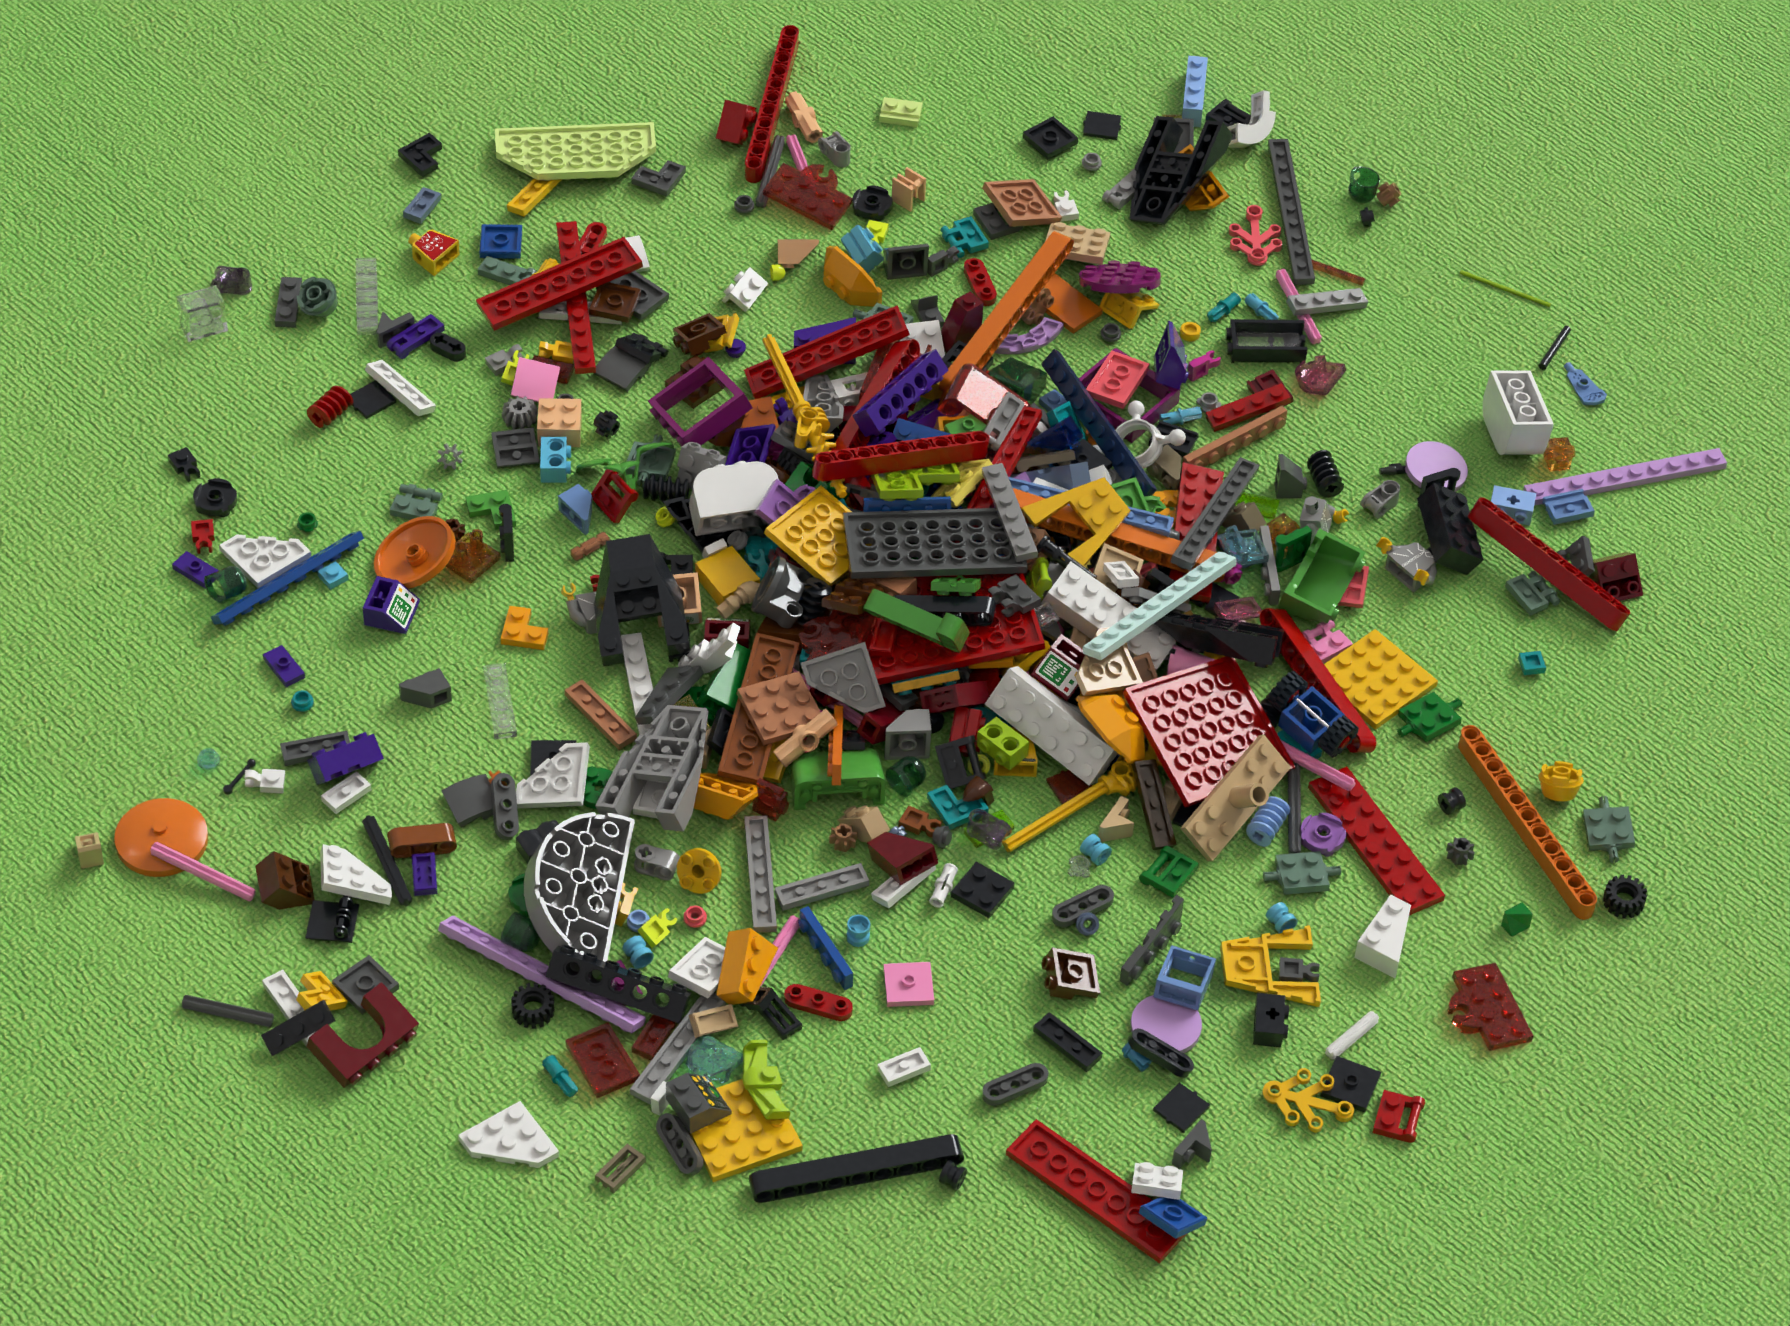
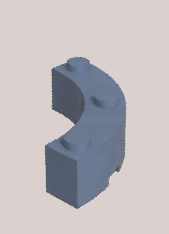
[973,462,1091,496]

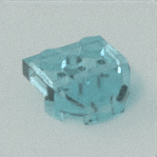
[1220,525,1269,565]
[685,1035,743,1084]

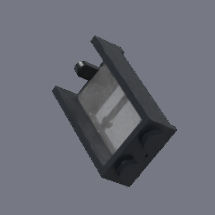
[1225,319,1307,364]

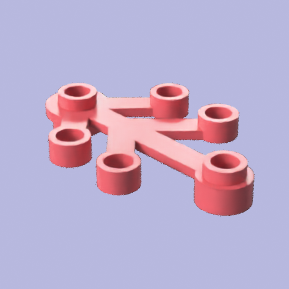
[1229,205,1282,266]

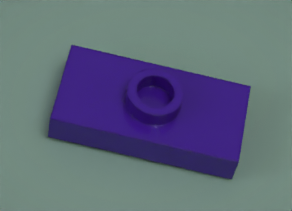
[172,551,220,589]
[263,645,305,687]
[412,852,438,896]

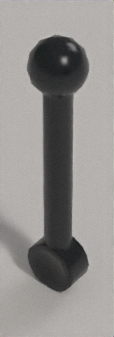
[223,759,256,795]

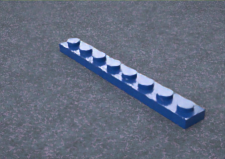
[211,531,364,626]

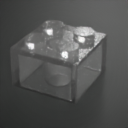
[176,285,228,342]

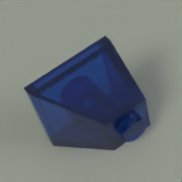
[1027,415,1084,450]

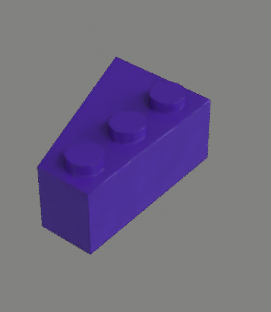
[794,317,856,364]
[307,732,384,785]

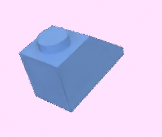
[558,484,593,535]

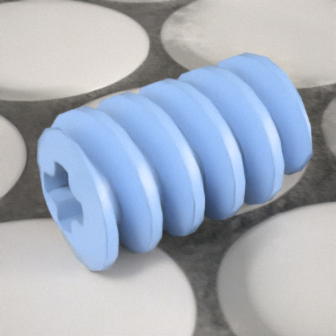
[1246,796,1290,847]

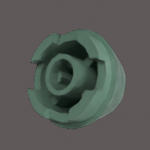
[297,277,338,317]

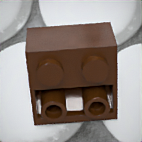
[255,851,315,910]

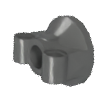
[751,556,813,628]

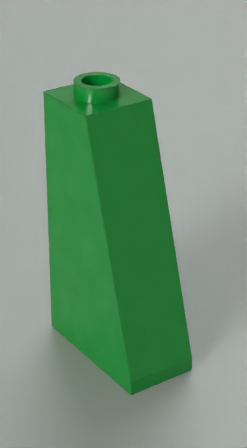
[695,643,751,715]

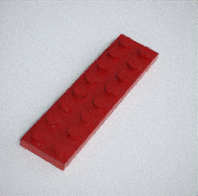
[476,237,643,331]
[744,305,910,399]
[1169,462,1224,603]
[1308,766,1445,915]
[1006,1119,1188,1264]

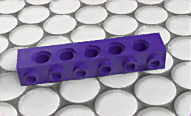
[852,349,949,437]

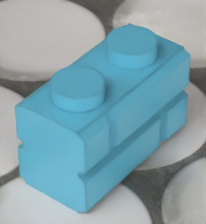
[841,225,884,273]

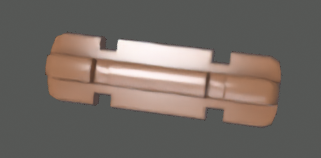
[570,532,609,561]

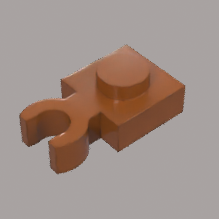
[898,805,942,838]

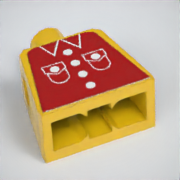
[408,230,460,276]

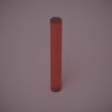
[1311,259,1366,286]

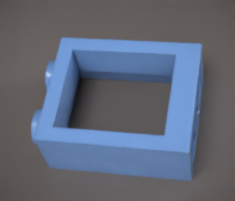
[1153,945,1216,1010]

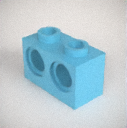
[540,437,571,483]

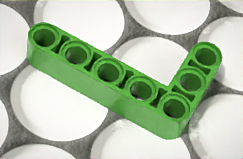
[863,589,970,653]

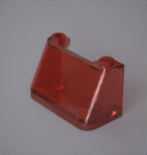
[937,363,1032,451]

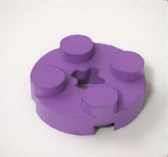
[1300,812,1346,856]

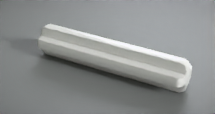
[1325,1011,1379,1060]

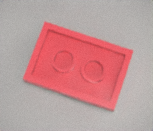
[1086,350,1150,409]

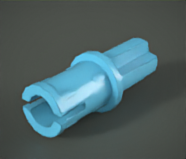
[1245,293,1279,320]
[1159,407,1202,425]

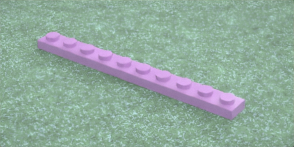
[1523,448,1727,506]
[438,916,646,1033]

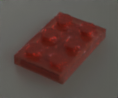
[565,1022,640,1098]

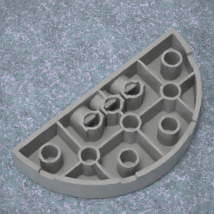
[524,812,635,979]

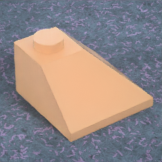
[777,239,819,268]

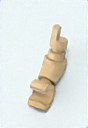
[716,581,760,619]

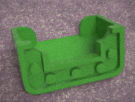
[1277,528,1366,623]
[789,748,886,810]

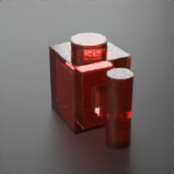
[752,778,789,822]

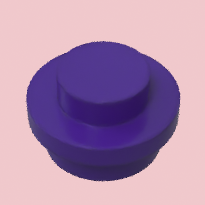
[725,339,746,358]

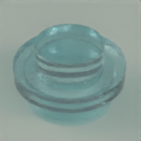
[197,748,220,770]

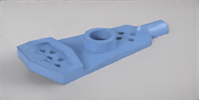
[1564,362,1607,405]

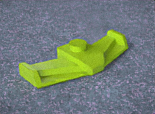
[742,1040,791,1120]

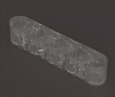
[356,257,378,335]

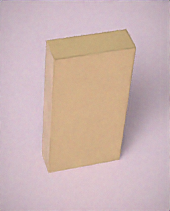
[688,1004,738,1038]

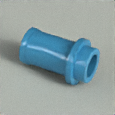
[1122,1043,1152,1072]

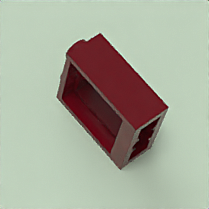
[919,681,989,714]

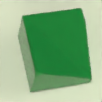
[1501,902,1533,937]

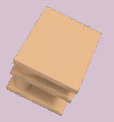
[892,167,926,212]

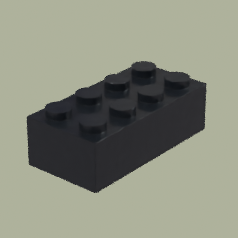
[1417,483,1484,575]

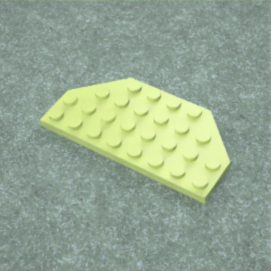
[495,122,656,181]

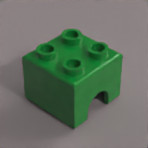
[785,462,850,501]

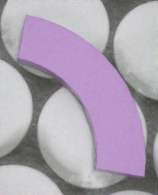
[994,317,1064,354]

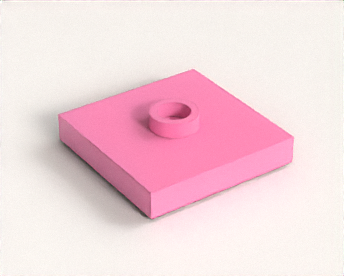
[883,962,934,1007]

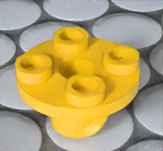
[677,848,722,894]

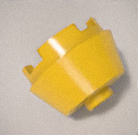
[1538,761,1584,801]

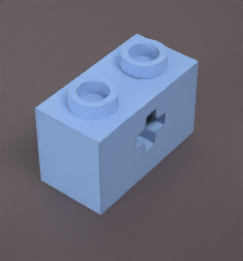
[1491,485,1536,526]

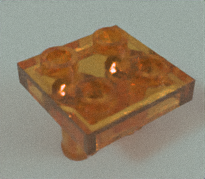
[445,529,501,583]

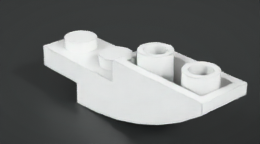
[678,623,740,674]

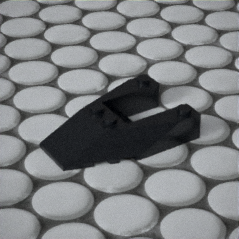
[1130,116,1233,225]
[594,534,691,667]
[1154,611,1285,668]

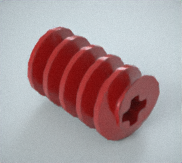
[307,385,354,428]

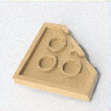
[1075,627,1143,696]

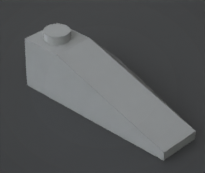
[803,375,844,434]

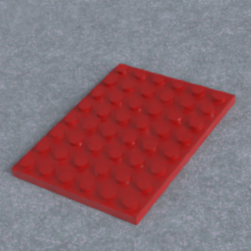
[851,555,1045,685]

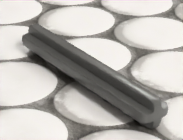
[182,995,274,1027]

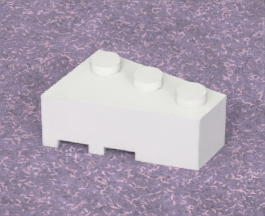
[1354,895,1411,978]

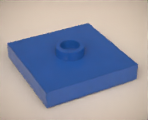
[480,224,523,259]
[1139,1197,1207,1239]

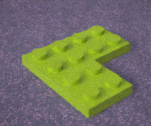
[871,463,960,501]

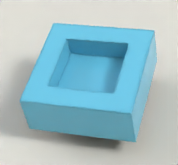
[318,561,348,590]

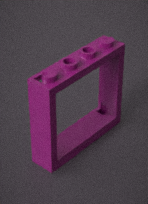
[1079,348,1181,443]
[648,357,753,447]

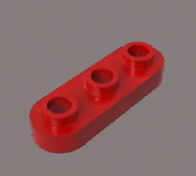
[579,222,607,255]
[964,258,997,306]
[784,984,853,1021]

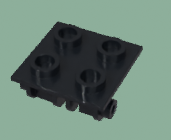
[305,895,359,943]

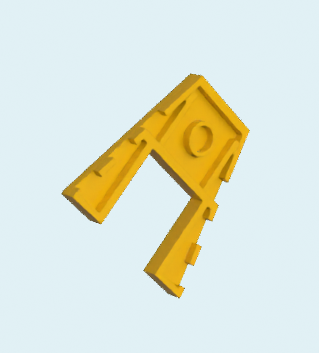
[1021,477,1131,566]
[1220,925,1321,1007]

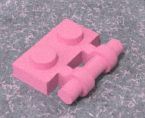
[1302,620,1353,664]

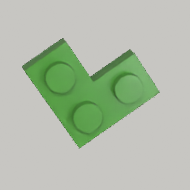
[465,490,516,530]

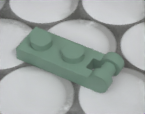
[478,256,537,285]

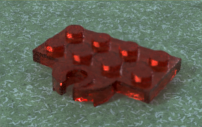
[763,162,853,230]
[799,609,878,661]
[1447,963,1534,1051]

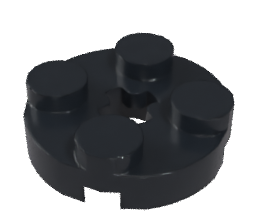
[852,185,893,221]
[193,478,237,517]

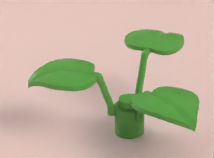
[575,442,674,498]

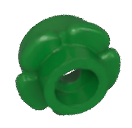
[297,512,318,532]

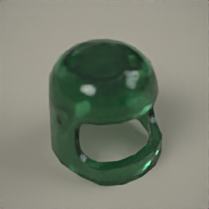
[1348,167,1380,203]
[204,566,247,604]
[885,756,926,797]
[501,911,540,952]

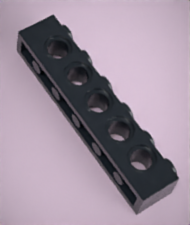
[545,945,692,1023]

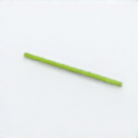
[1460,270,1551,307]

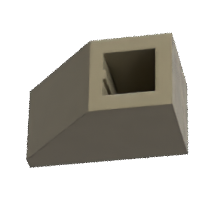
[1147,444,1181,490]
[1221,502,1266,537]

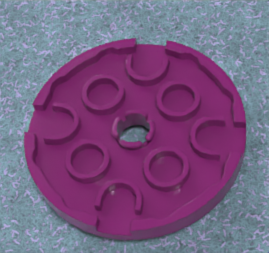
[1079,260,1161,293]

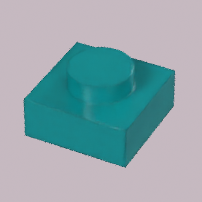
[1518,651,1546,675]

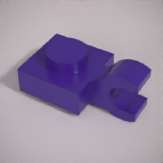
[773,397,798,425]

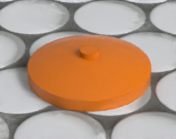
[374,516,456,589]
[114,798,208,877]

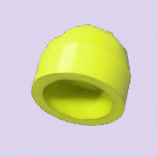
[770,264,786,281]

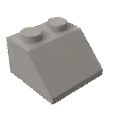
[884,709,931,760]

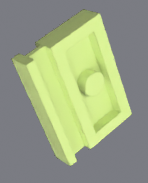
[879,97,923,127]

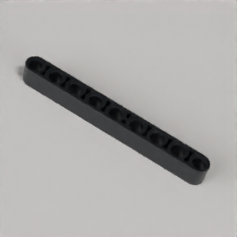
[748,1134,965,1203]

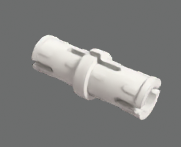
[929,863,958,908]

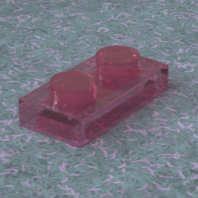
[1213,596,1262,621]

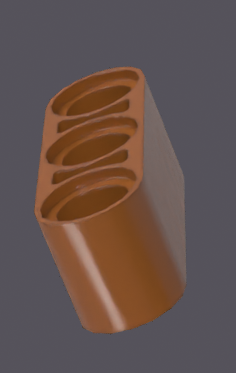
[387,823,457,858]

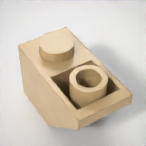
[838,805,890,842]

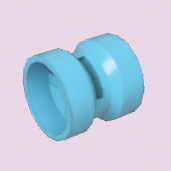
[1080,834,1112,866]
[1266,902,1298,933]
[847,914,870,947]
[622,936,654,969]

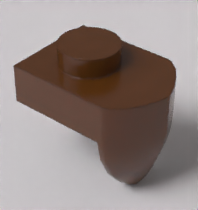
[963,776,995,806]

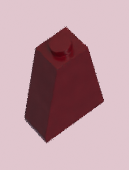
[941,291,984,353]
[867,832,938,885]

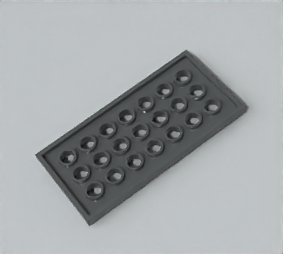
[843,508,1027,579]

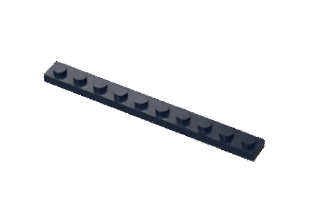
[1041,349,1157,497]

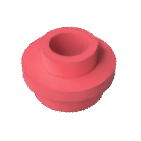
[684,905,707,928]

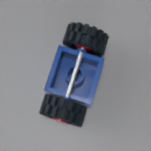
[1267,671,1359,758]

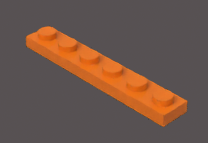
[827,705,843,785]

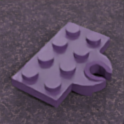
[755,479,816,525]

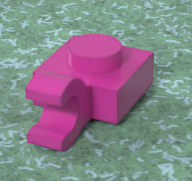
[1187,350,1221,382]

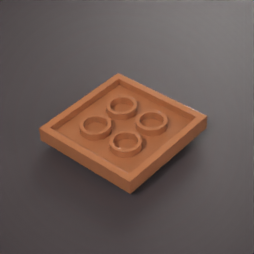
[982,179,1062,227]
[737,671,821,746]

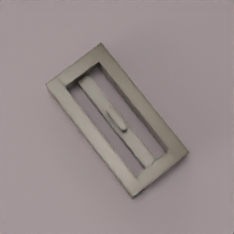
[595,1144,646,1193]

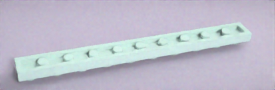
[1083,551,1236,660]

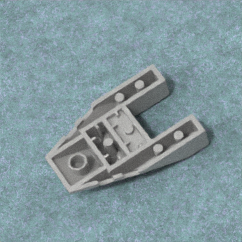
[595,705,708,832]

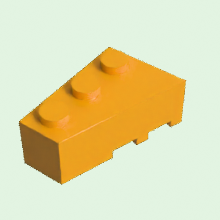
[716,928,778,1005]

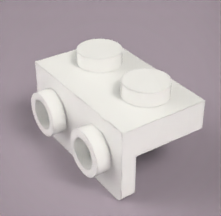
[722,267,768,312]

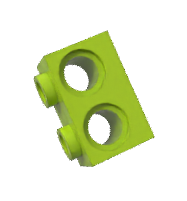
[977,717,1029,770]

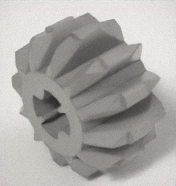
[502,396,538,430]

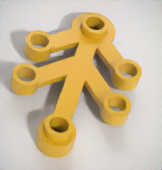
[1262,1068,1354,1133]

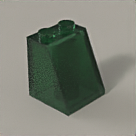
[986,357,1047,406]

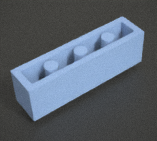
[1182,55,1208,127]

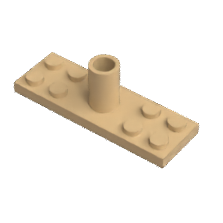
[1180,735,1291,861]

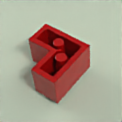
[716,100,758,145]

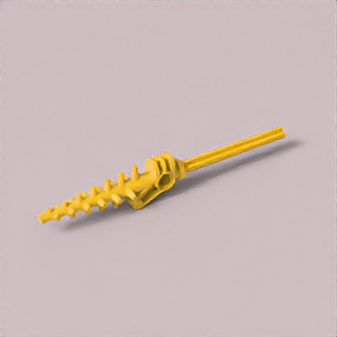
[762,334,847,498]
[1002,741,1162,852]

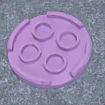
[1405,441,1468,492]
[1131,995,1202,1053]

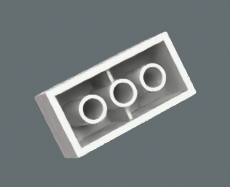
[1483,371,1554,455]
[689,461,779,536]

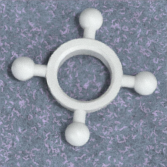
[1093,401,1186,469]

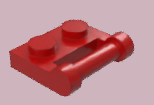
[591,469,639,523]
[1372,1090,1425,1143]

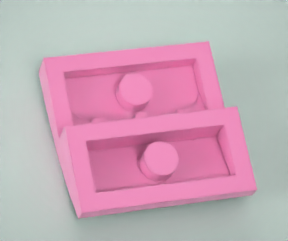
[510,357,560,403]

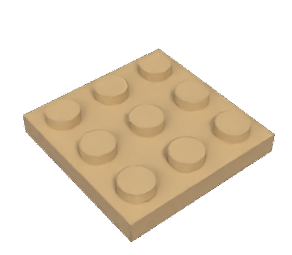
[1045,222,1111,265]

